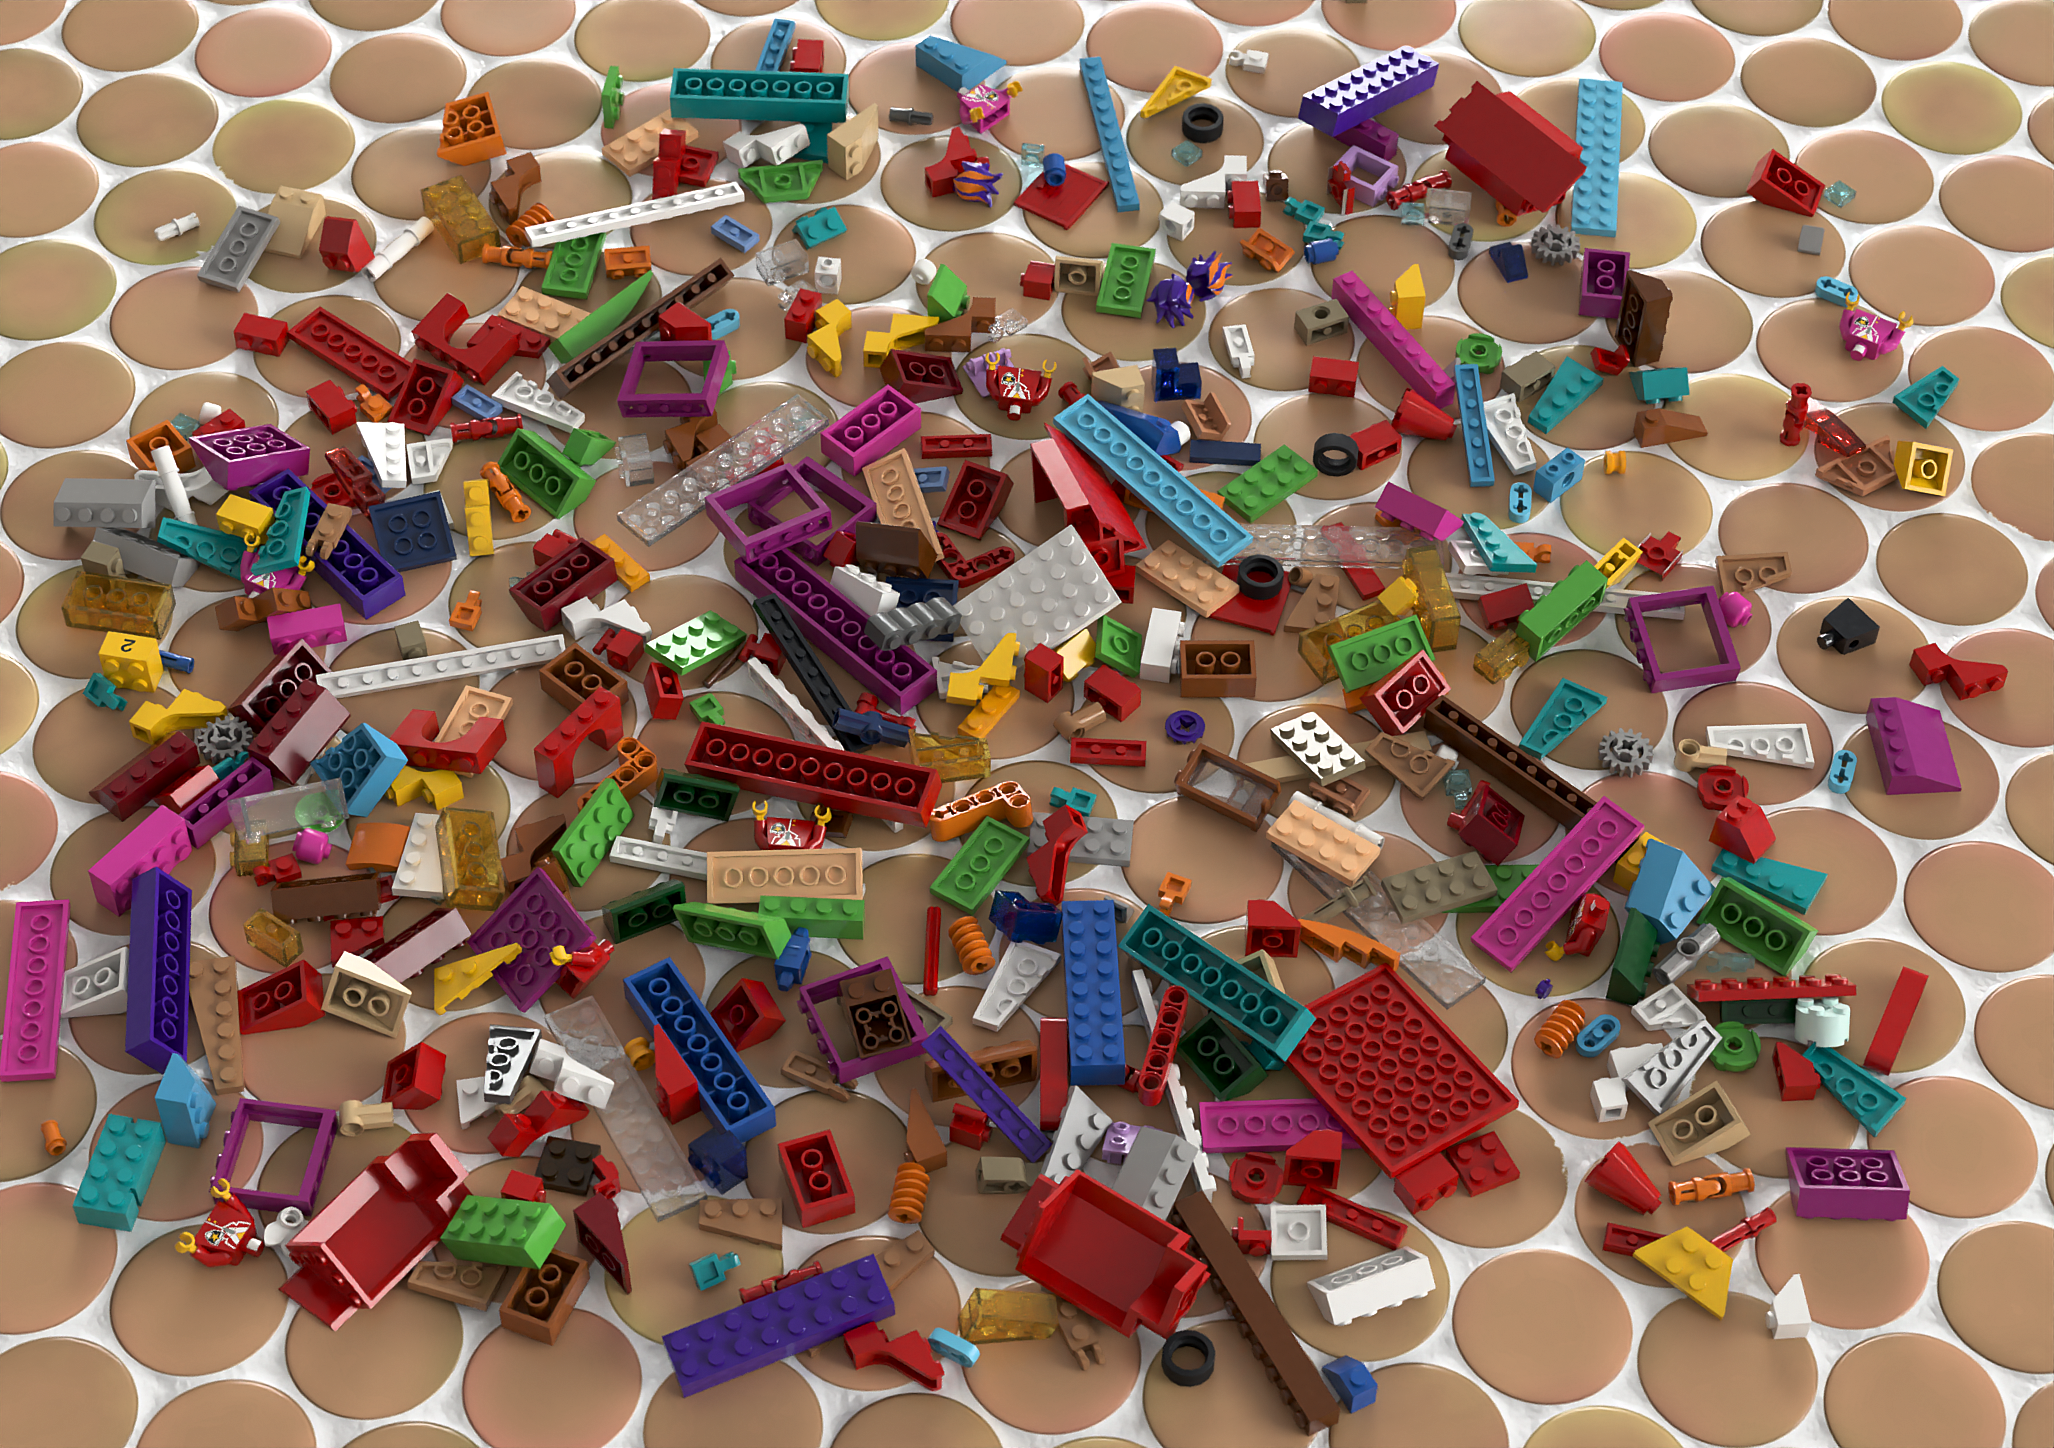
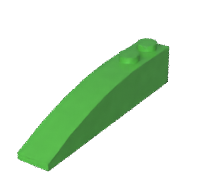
[548,270,653,364]

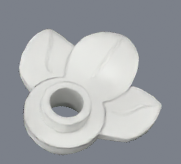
[263,1207,309,1257]

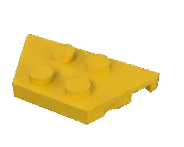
[1633,1226,1733,1320]

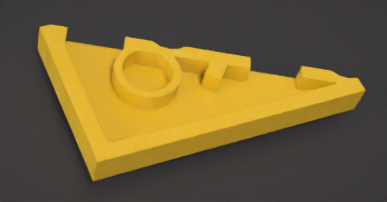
[1140,66,1212,118]
[434,943,522,1016]

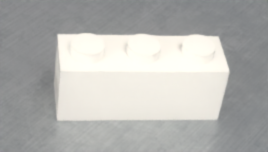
[830,564,900,617]
[1140,608,1185,683]

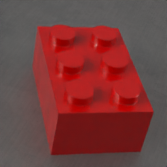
[778,1129,855,1228]

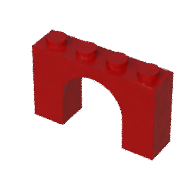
[411,293,520,386]
[534,686,624,799]
[389,709,507,774]

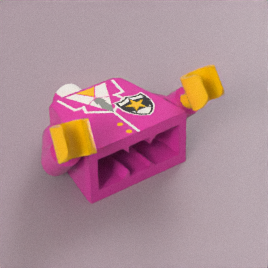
[957,81,1023,134]
[1839,292,1913,361]
[240,533,315,598]

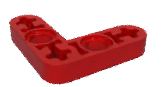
[936,532,1015,588]

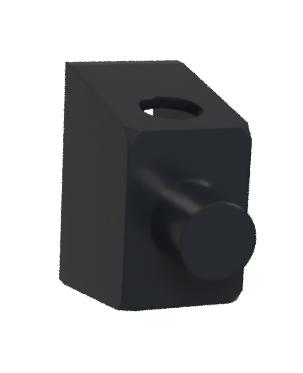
[1817,598,1880,655]

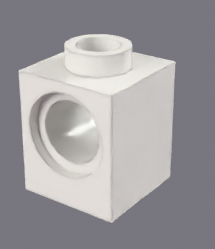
[1158,202,1195,241]
[815,257,842,294]

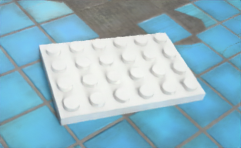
[953,525,1122,674]

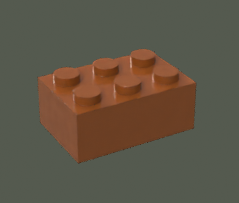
[1179,640,1257,697]
[539,643,629,712]
[499,1248,590,1346]

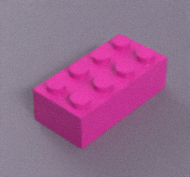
[820,385,921,477]
[88,805,193,917]

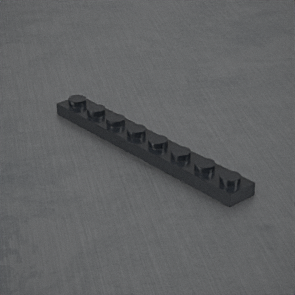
[752,593,873,754]

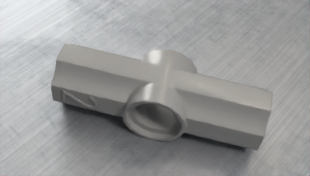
[1653,923,1721,986]

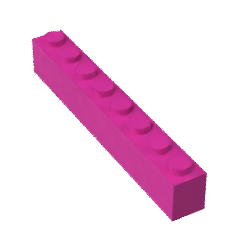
[1331,271,1456,409]

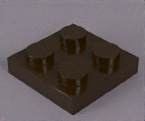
[535,1136,601,1197]

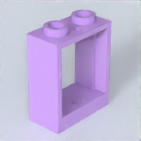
[1334,145,1399,207]

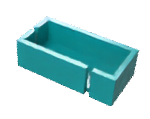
[72,1114,167,1232]

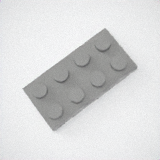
[197,206,280,293]
[1027,812,1134,867]

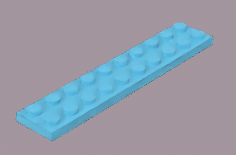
[1571,78,1623,237]
[1053,394,1253,568]

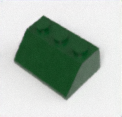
[653,768,740,822]
[602,879,686,944]
[1606,907,1661,1006]
[1176,1011,1268,1102]

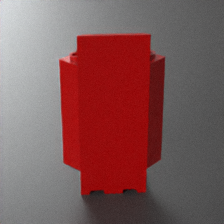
[1434,81,1587,217]
[1030,422,1147,577]
[278,1133,473,1332]
[1000,1169,1211,1340]

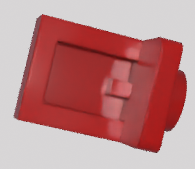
[1590,344,1630,376]
[592,1154,621,1199]
[1231,1217,1272,1256]

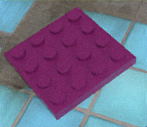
[466,867,597,1013]

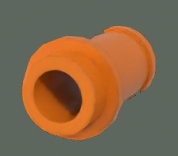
[40,1120,67,1156]

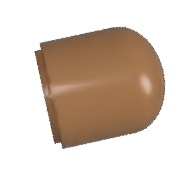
[1288,566,1313,588]

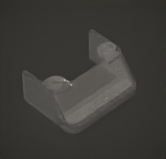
[226,778,349,844]

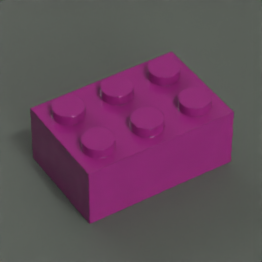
[1578,248,1630,319]

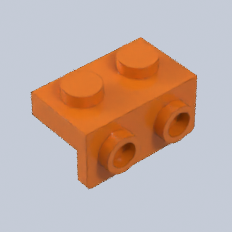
[1240,227,1295,273]
[604,246,652,280]

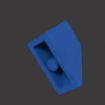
[1322,1355,1378,1414]

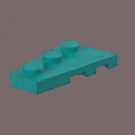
[1892,366,1959,429]

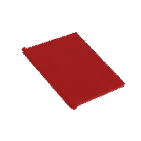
[1014,164,1109,230]
[1208,557,1292,636]

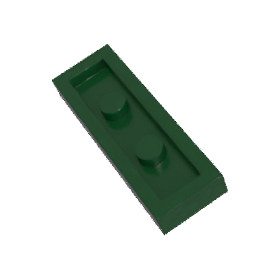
[1719,998,1798,1025]

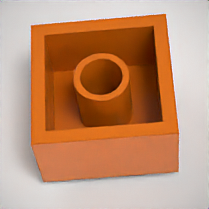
[126,419,196,474]

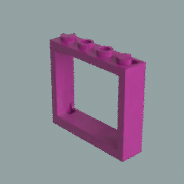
[617,340,730,418]
[747,456,877,567]
[704,463,832,564]
[1624,585,1741,693]
[797,956,929,1084]
[209,1098,339,1217]

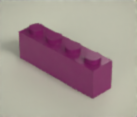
[1333,119,1399,161]
[179,757,274,849]

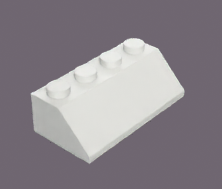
[1307,1246,1436,1326]

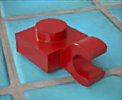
[253,853,302,887]

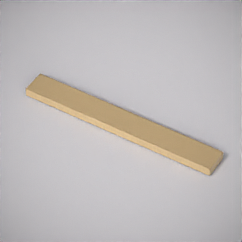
[1233,731,1432,791]

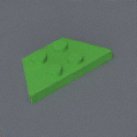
[738,160,823,203]

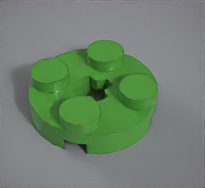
[1455,333,1502,374]
[1709,1021,1761,1072]

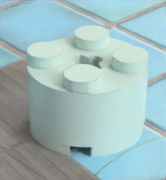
[1794,996,1850,1047]

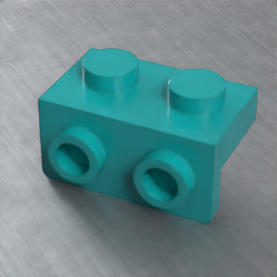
[792,206,847,250]

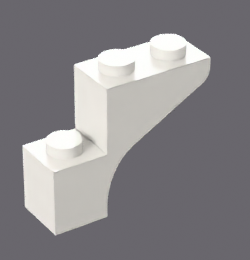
[723,124,810,168]
[1180,155,1247,208]
[134,467,229,511]
[561,597,652,649]
[529,1039,614,1109]
[1590,1043,1663,1123]

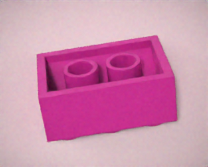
[1375,482,1464,541]

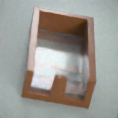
[1174,743,1281,832]

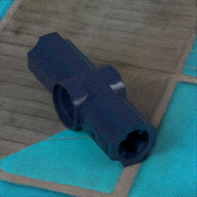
[832,708,910,748]

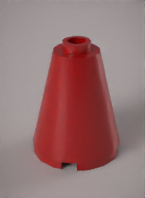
[1391,388,1457,441]
[1585,1141,1662,1216]

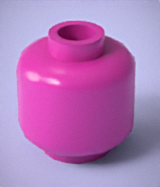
[1719,591,1752,628]
[292,828,333,864]

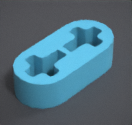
[1815,276,1858,307]
[705,309,740,340]
[1508,482,1532,523]
[1828,750,1857,794]
[927,1328,980,1368]

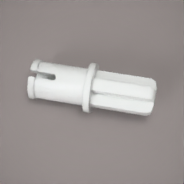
[154,213,200,241]

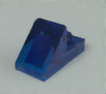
[1489,242,1528,283]

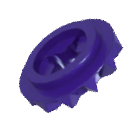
[1165,710,1205,745]

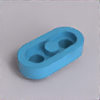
[1575,1014,1621,1058]

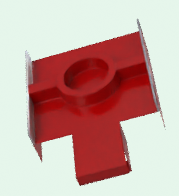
[1326,161,1355,216]
[1637,531,1683,581]

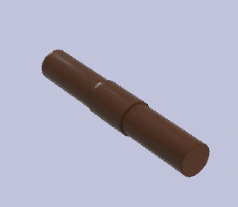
[702,641,746,689]

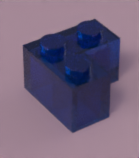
[1151,348,1202,402]
[989,890,1064,945]
[687,1127,748,1195]

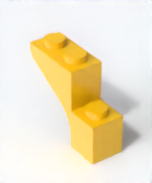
[807,299,852,378]
[863,313,939,368]
[463,479,494,556]
[946,633,1020,707]
[129,689,228,745]
[385,765,464,811]

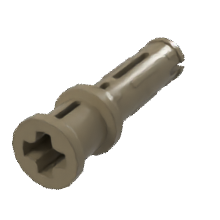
[1301,875,1378,923]

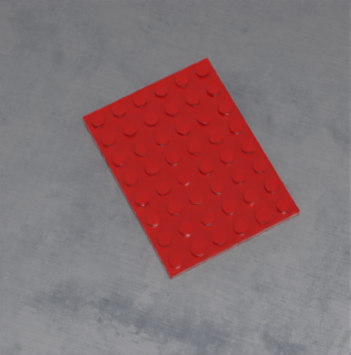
[1281,963,1519,1179]

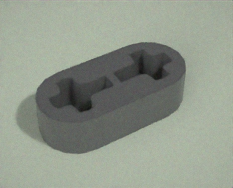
[1448,223,1473,260]

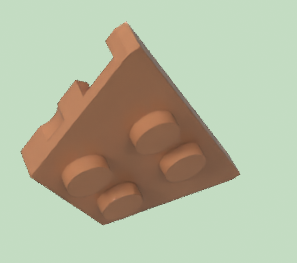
[1815,435,1899,496]

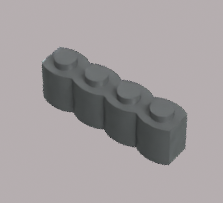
[864,597,962,651]

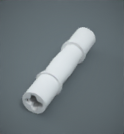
[361,216,434,282]
[151,446,198,525]
[1288,791,1385,850]

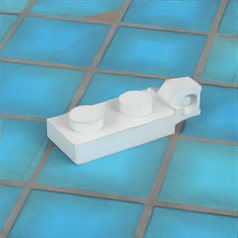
[1222,324,1254,378]
[648,802,678,844]

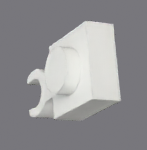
[1229,50,1269,74]

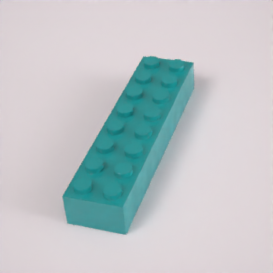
[670,68,849,123]
[1118,904,1316,1061]

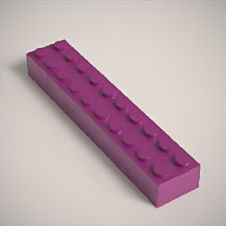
[734,548,937,716]

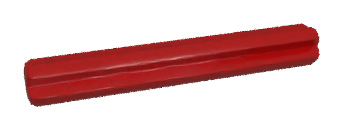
[923,906,941,996]

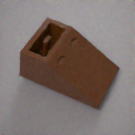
[836,968,913,1059]

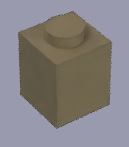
[394,620,428,660]

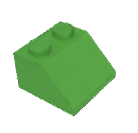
[927,264,970,324]

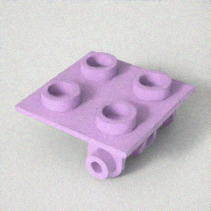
[963,348,1014,398]
[1102,1122,1163,1164]

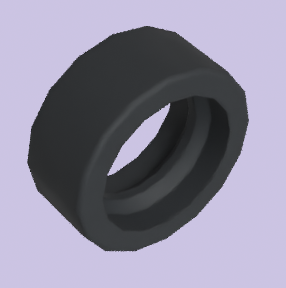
[1182,103,1224,143]
[1313,433,1359,477]
[1237,554,1284,600]
[1161,1330,1216,1387]

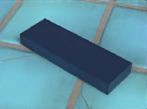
[1189,440,1261,466]

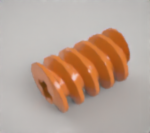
[506,203,555,248]
[948,916,995,975]
[1534,1000,1585,1058]
[887,1162,930,1224]

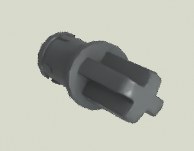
[889,107,933,125]

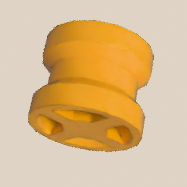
[1603,451,1626,474]
[623,1037,655,1071]

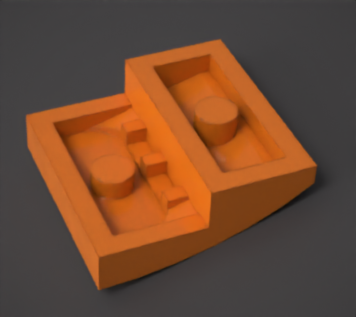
[345,822,411,873]

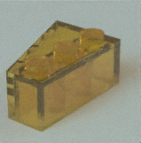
[908,729,991,783]
[958,1288,1059,1345]

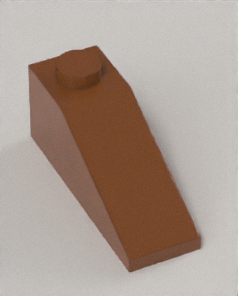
[1633,408,1708,448]
[904,1088,947,1174]

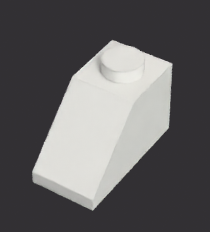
[1766,1274,1812,1339]

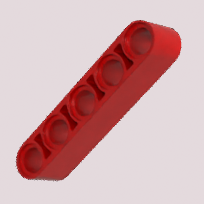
[1863,966,1929,1076]
[1138,985,1188,1107]
[1040,1017,1068,1131]

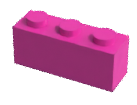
[267,603,347,655]

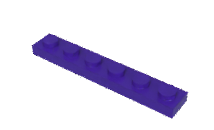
[920,1026,1053,1163]

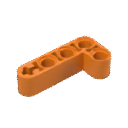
[577,737,658,813]
[929,781,1034,842]

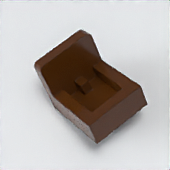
[1263,170,1288,201]
[810,802,854,838]

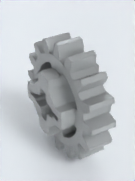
[1531,224,1581,266]
[197,715,253,764]
[1598,728,1654,778]

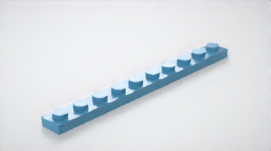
[1079,57,1140,212]

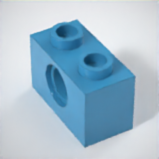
[1533,447,1585,503]

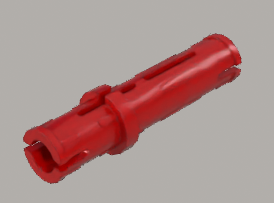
[1709,1207,1777,1252]

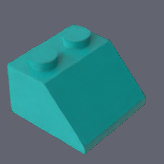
[1629,367,1690,404]

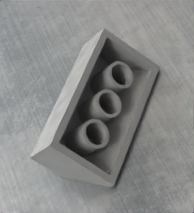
[54,478,155,528]
[93,528,202,590]
[1111,1127,1199,1221]

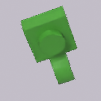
[689,693,725,726]

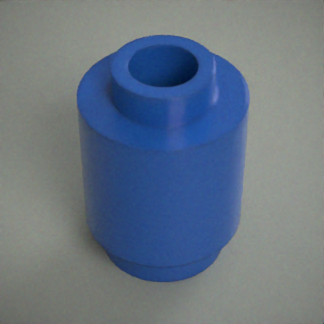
[1043,153,1066,186]
[1304,238,1339,265]

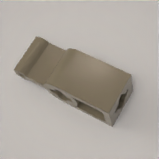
[975,1157,1044,1194]

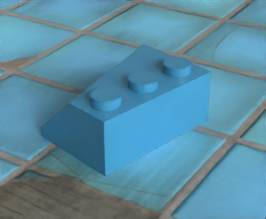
[915,35,1007,92]
[310,723,408,817]
[1624,839,1715,945]
[155,1053,217,1148]

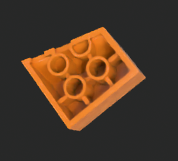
[437,92,507,166]

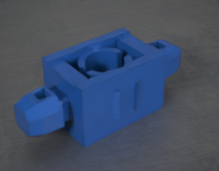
[774,927,812,992]

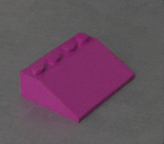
[189,424,310,490]
[1866,697,1962,795]
[1785,1147,1910,1221]

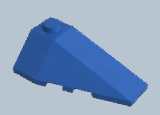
[1097,400,1181,456]

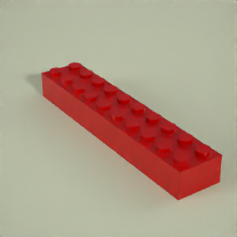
[684,721,942,828]

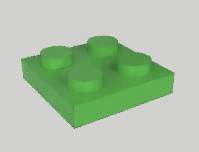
[601,66,624,129]
[1095,615,1142,678]

